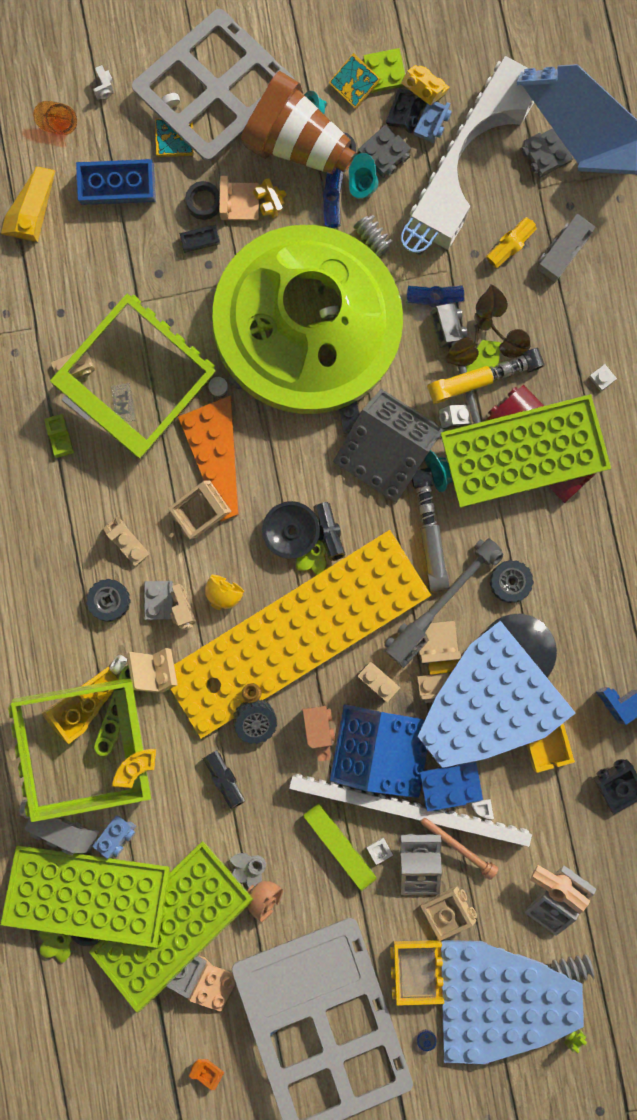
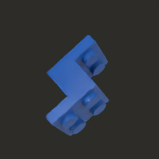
[596,687,637,725]
[420,761,483,811]

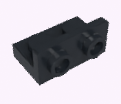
[386,88,424,133]

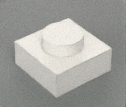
[589,364,617,391]

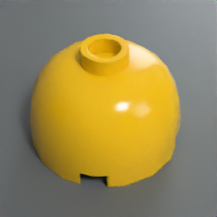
[205,574,244,610]

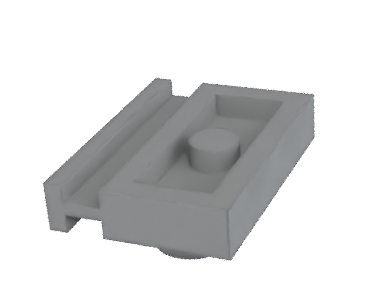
[145,581,173,620]

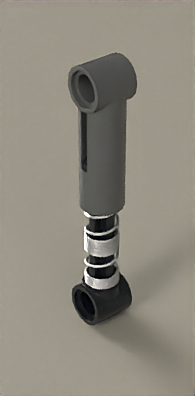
[412,468,450,593]

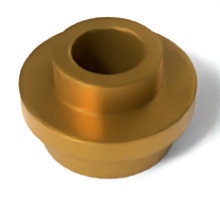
[242,683,262,703]

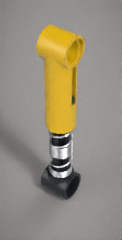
[427,348,545,404]

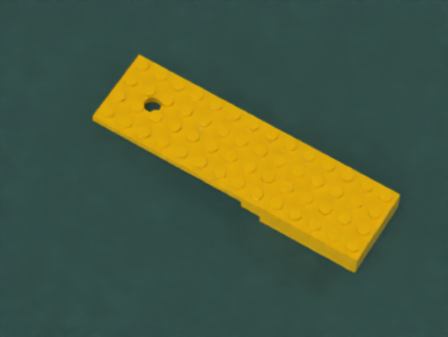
[171,530,431,739]

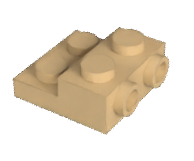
[170,584,196,631]
[421,886,477,941]

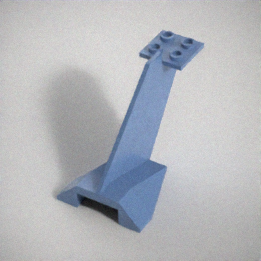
[517,64,637,174]

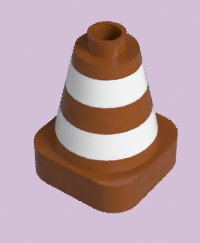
[241,71,356,174]

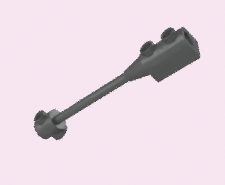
[430,304,481,424]
[385,538,504,669]

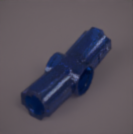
[323,169,344,228]
[406,285,465,308]

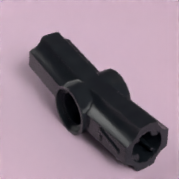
[313,502,346,561]
[202,750,246,809]

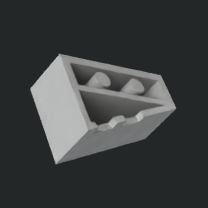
[537,214,596,283]
[25,816,99,855]

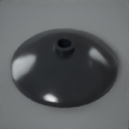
[262,501,320,559]

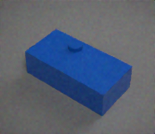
[76,159,156,205]

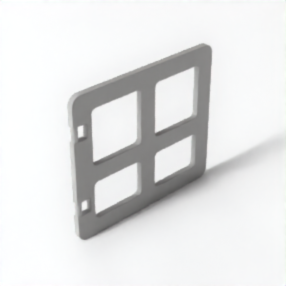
[132,9,294,161]

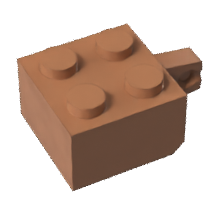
[303,705,335,761]

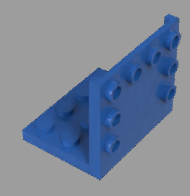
[330,704,428,798]

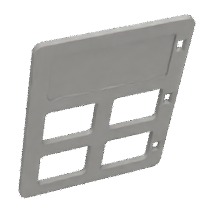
[232,918,413,1120]

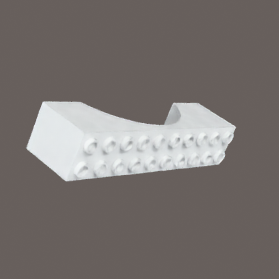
[408,56,534,250]

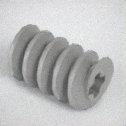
[353,215,392,257]
[551,954,595,982]

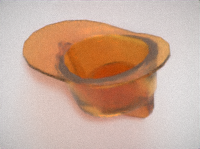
[33,101,77,135]

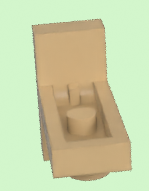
[103,516,149,566]

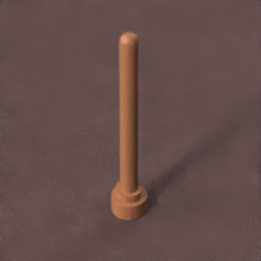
[421,818,498,880]

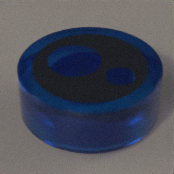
[417,1029,437,1051]

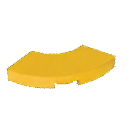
[112,749,156,788]

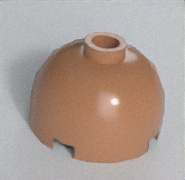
[247,881,283,922]

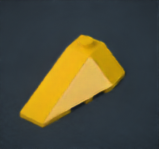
[1,167,55,242]
[42,667,118,744]

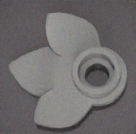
[230,853,266,888]

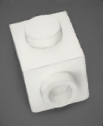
[93,65,114,100]
[439,405,471,428]

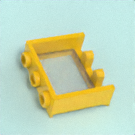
[390,940,444,1005]

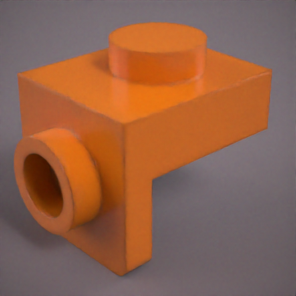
[189,1059,225,1090]

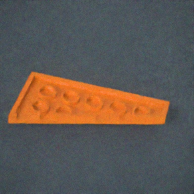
[178,395,239,522]

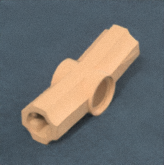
[530,865,590,914]

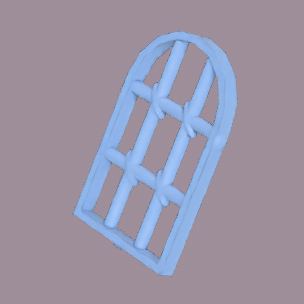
[401,217,439,253]

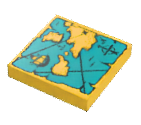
[329,53,381,109]
[155,119,194,157]

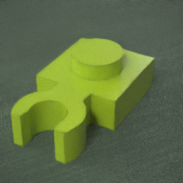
[564,1029,587,1054]

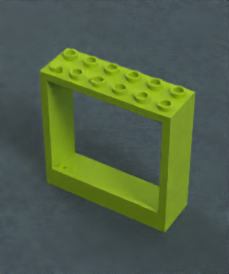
[50,293,216,460]
[8,678,151,822]

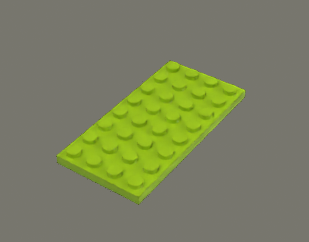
[440,394,611,508]
[89,841,253,1013]
[1,845,170,948]

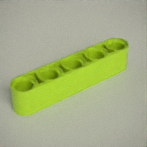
[94,665,135,756]
[303,803,377,891]

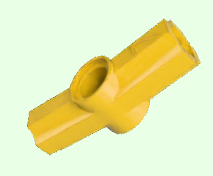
[485,217,537,268]

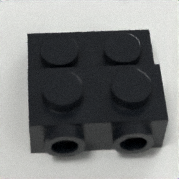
[593,759,637,815]

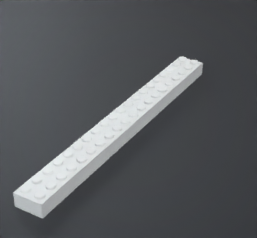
[289,774,532,847]

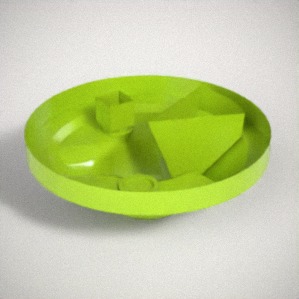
[212,225,403,414]

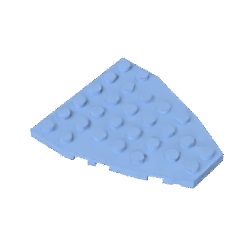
[418,621,575,768]
[441,940,584,1064]

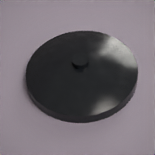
[484,614,557,678]

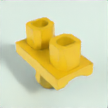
[253,178,287,218]

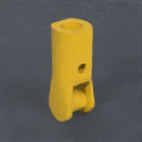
[428,659,460,675]

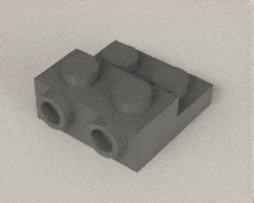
[358,125,411,178]
[521,128,573,178]

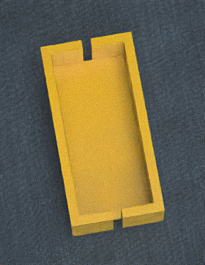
[526,723,575,773]

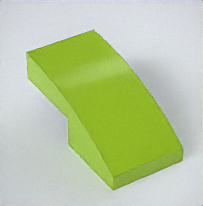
[44,414,74,458]

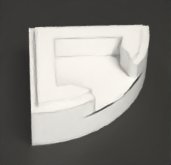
[471,799,494,819]

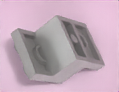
[400,834,442,895]
[524,866,596,936]

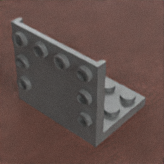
[333,389,445,503]

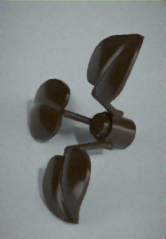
[445,284,531,366]

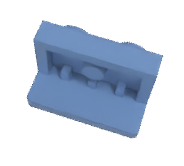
[414,102,452,143]
[93,815,137,859]

